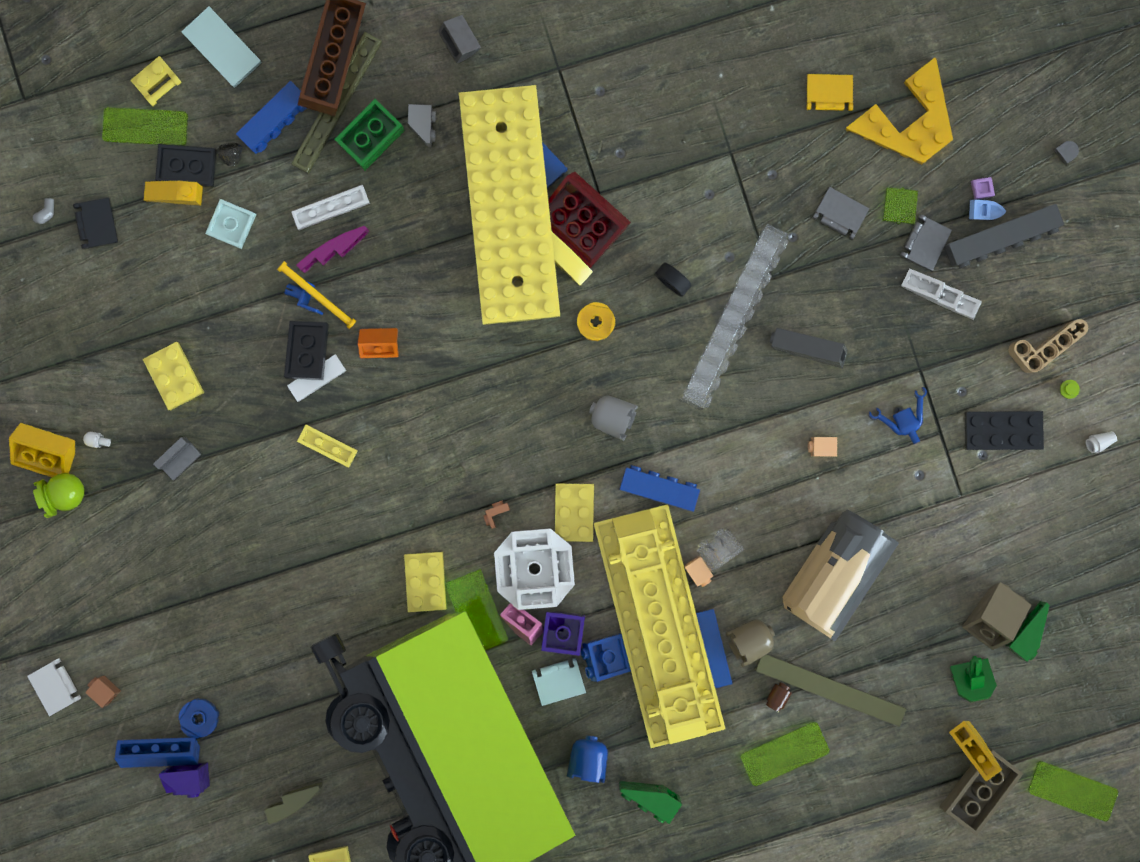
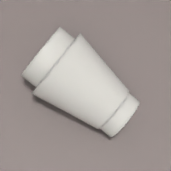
[1086,431,1117,453]

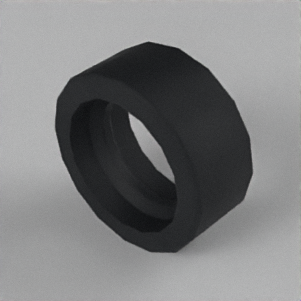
[655,262,692,297]

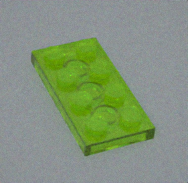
[445,569,509,650]

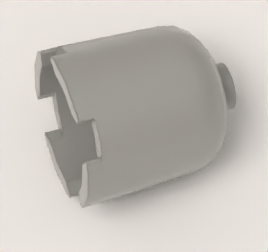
[589,395,638,441]

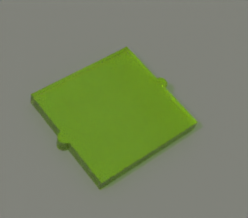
[883,187,918,225]

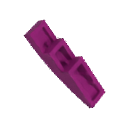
[296,226,370,273]

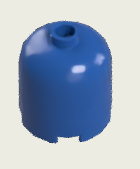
[567,735,608,783]

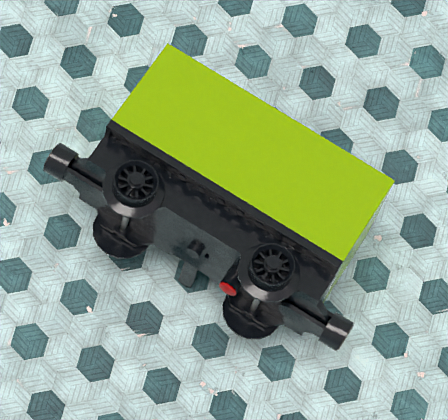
[310,611,576,862]

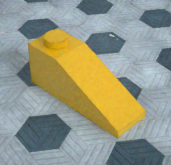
[144,181,203,206]
[949,721,1002,781]

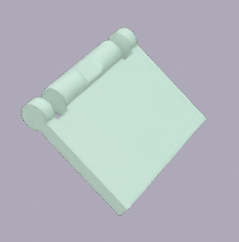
[532,658,586,706]

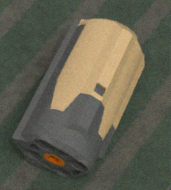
[783,509,899,641]

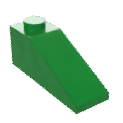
[1005,601,1050,662]

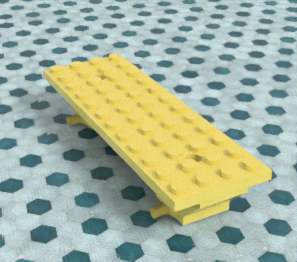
[459,85,560,325]
[594,504,725,748]

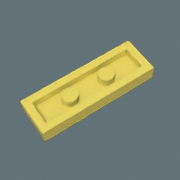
[297,425,358,468]

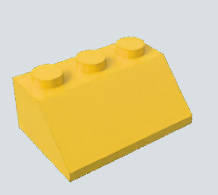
[9,423,75,477]

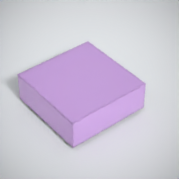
[971,177,995,200]

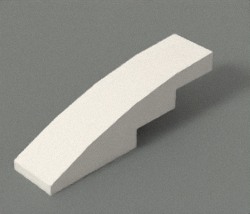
[901,269,982,320]

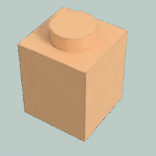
[808,437,837,457]
[684,556,713,587]

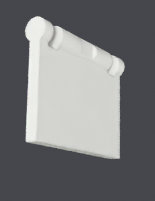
[27,658,81,716]

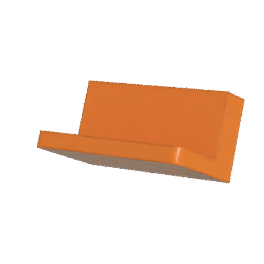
[358,328,399,358]

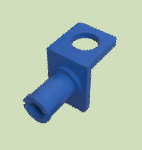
[285,281,323,315]

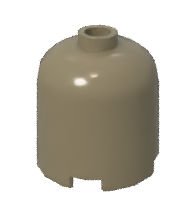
[725,620,775,667]

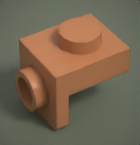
[483,500,510,529]

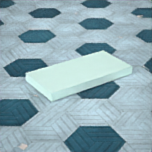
[182,6,262,88]

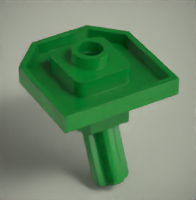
[949,656,997,703]

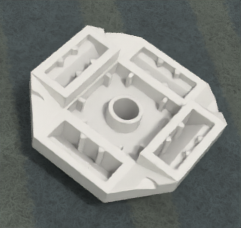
[494,528,575,610]

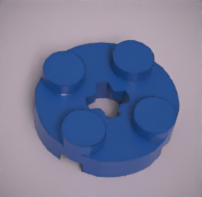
[179,698,219,738]

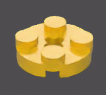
[577,302,615,341]

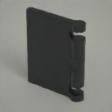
[73,197,118,249]

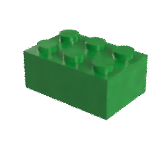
[334,99,405,171]

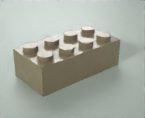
[940,747,1023,836]

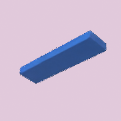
[696,609,732,688]

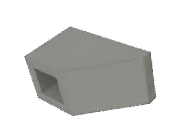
[408,104,436,148]

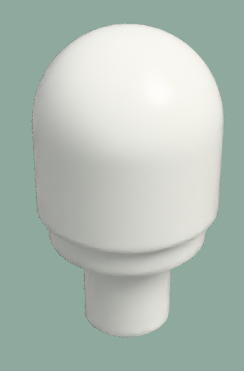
[83,432,111,448]

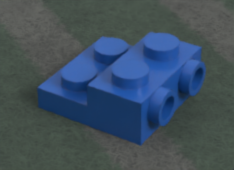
[580,634,631,682]

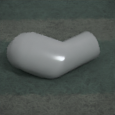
[33,198,54,224]

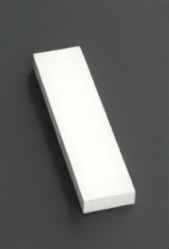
[291,185,370,230]

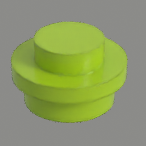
[1060,380,1080,399]

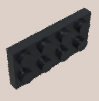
[965,411,1044,450]

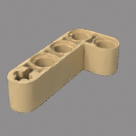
[1008,319,1088,373]

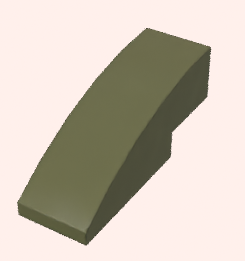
[265,782,323,824]

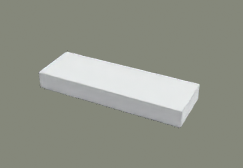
[287,354,346,402]

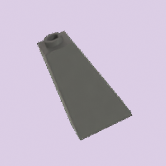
[770,328,848,369]

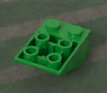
[619,781,682,824]

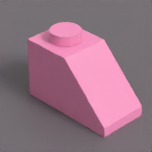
[500,603,544,646]

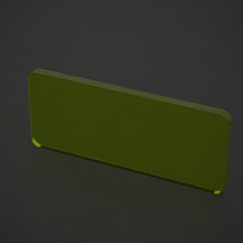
[102,107,188,146]
[740,722,830,786]
[1028,761,1119,822]

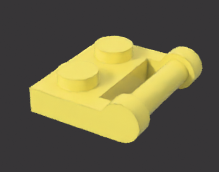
[131,56,182,106]

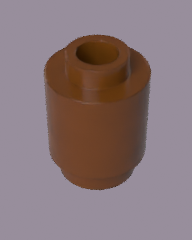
[766,682,792,712]

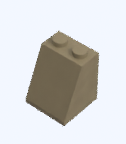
[962,582,1031,650]

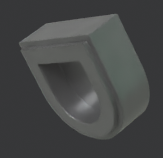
[1054,141,1079,165]

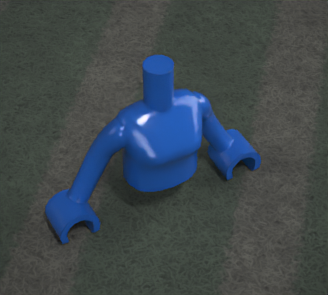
[869,387,927,445]

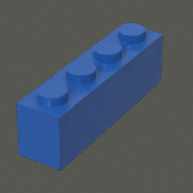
[236,81,306,154]
[619,465,700,512]
[114,737,200,768]

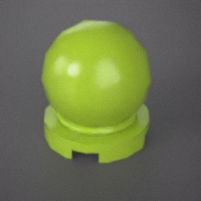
[33,473,84,518]

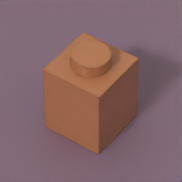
[85,676,121,708]

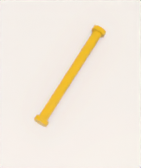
[277,261,356,329]

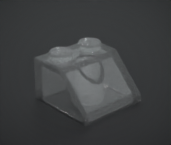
[696,528,745,572]

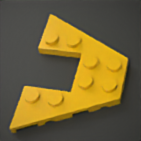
[845,58,953,165]

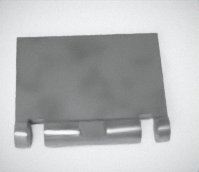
[812,187,870,240]
[900,214,952,271]

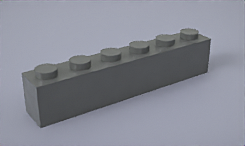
[944,204,1065,269]

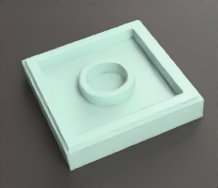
[205,199,256,249]

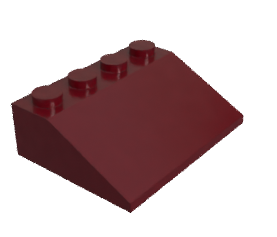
[548,172,631,268]

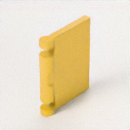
[806,74,853,111]

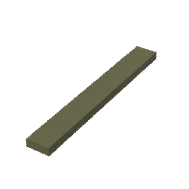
[291,32,382,174]
[755,654,906,727]

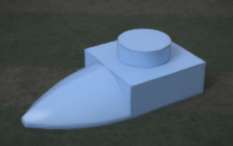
[969,200,1006,220]

